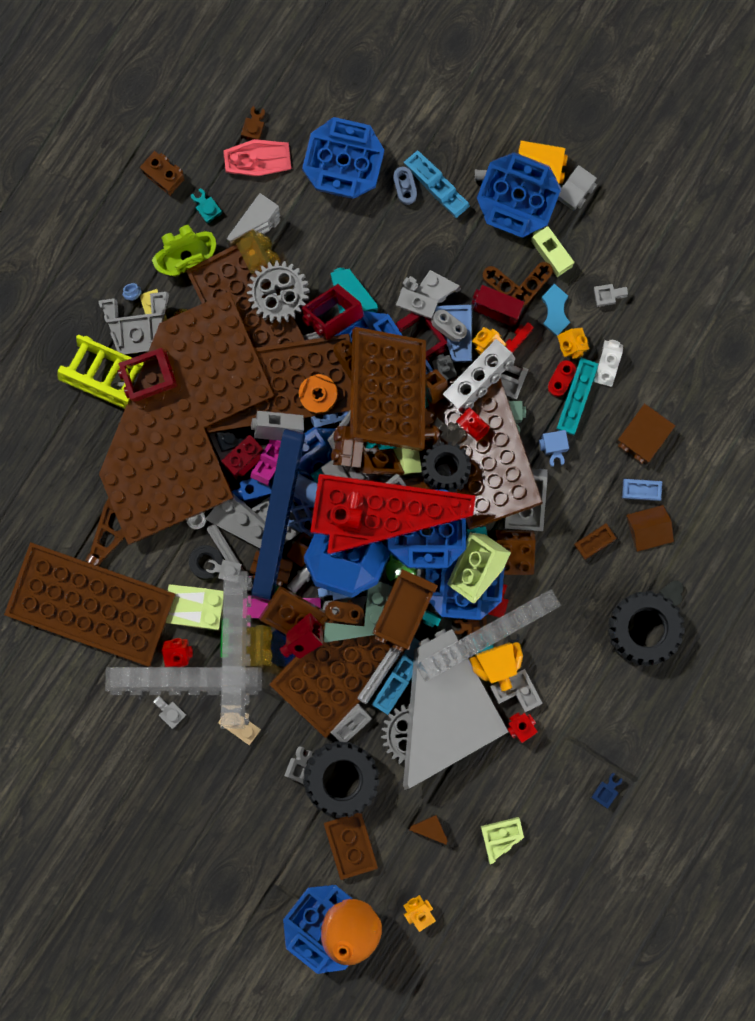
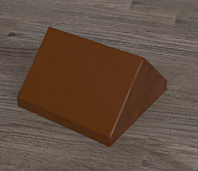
[355,442,404,475]
[626,505,674,552]

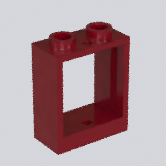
[302,284,364,340]
[471,285,525,328]
[395,312,447,363]
[118,347,178,402]
[221,435,264,482]

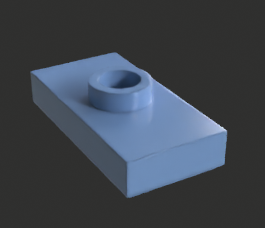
[622,479,662,501]

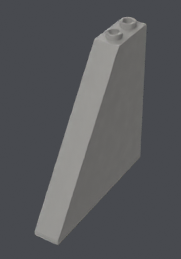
[403,629,508,790]

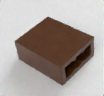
[616,403,675,465]

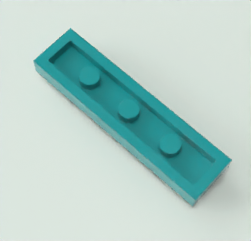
[556,358,599,436]

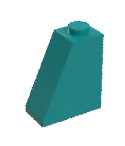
[331,268,378,314]

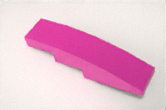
[251,440,281,485]

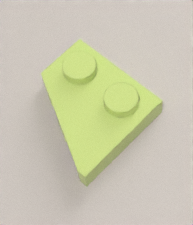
[481,817,524,864]

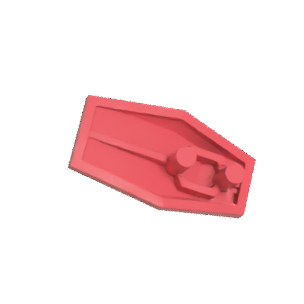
[223,139,291,176]

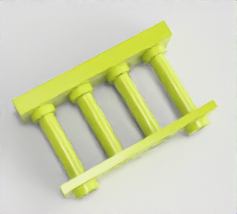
[57,335,144,409]

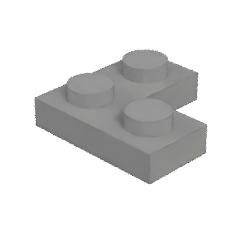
[490,669,543,712]

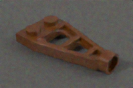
[85,498,125,566]

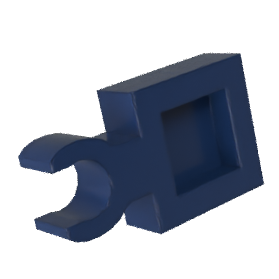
[591,773,622,809]

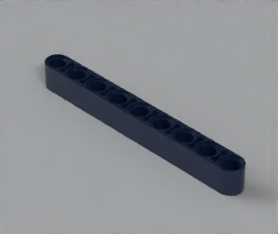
[252,429,305,601]

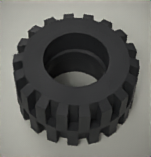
[422,442,471,493]

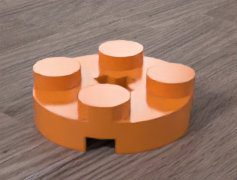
[299,374,338,414]

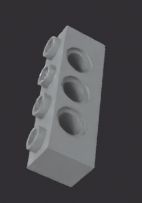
[443,339,515,414]

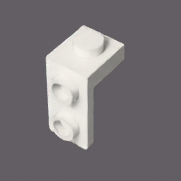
[594,340,623,386]

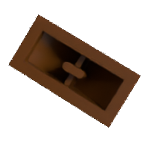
[409,815,447,844]

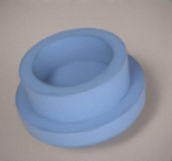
[123,283,142,300]

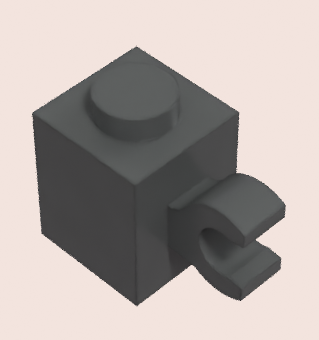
[431,354,457,381]

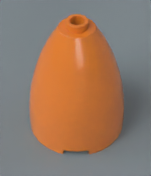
[321,899,382,965]

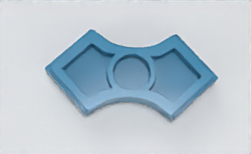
[541,284,570,337]

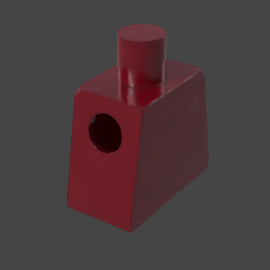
[280,613,323,659]

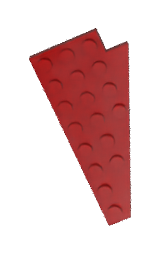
[310,474,476,554]

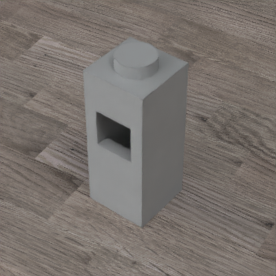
[251,411,304,441]

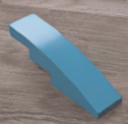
[404,150,470,218]
[372,637,421,715]

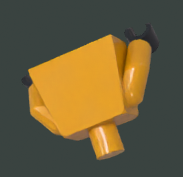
[467,633,523,691]

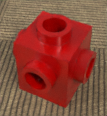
[162,638,193,668]
[507,712,538,743]

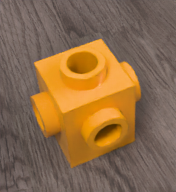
[472,327,506,355]
[557,328,589,359]
[403,895,436,932]

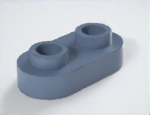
[393,167,417,205]

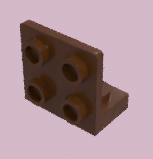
[495,530,536,575]

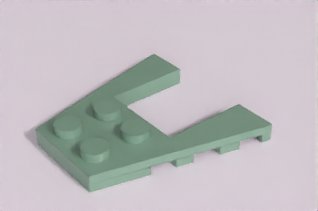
[323,582,393,642]

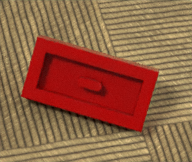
[505,322,534,353]

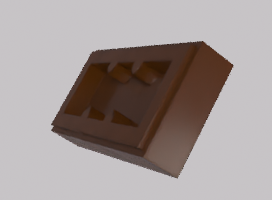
[574,523,617,560]

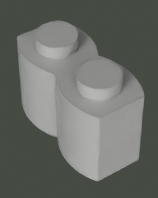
[557,165,597,211]

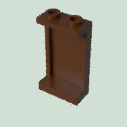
[372,569,438,652]

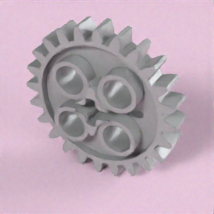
[247,261,310,324]
[381,703,410,764]

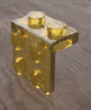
[234,229,281,275]
[233,625,272,666]

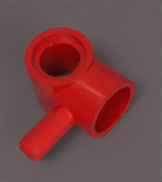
[456,408,490,441]
[330,492,362,529]

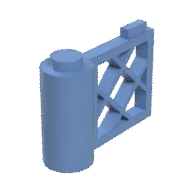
[288,474,318,537]

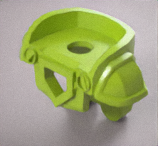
[152,225,217,277]

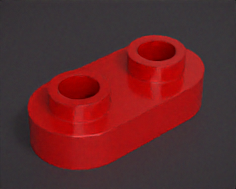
[548,360,576,397]

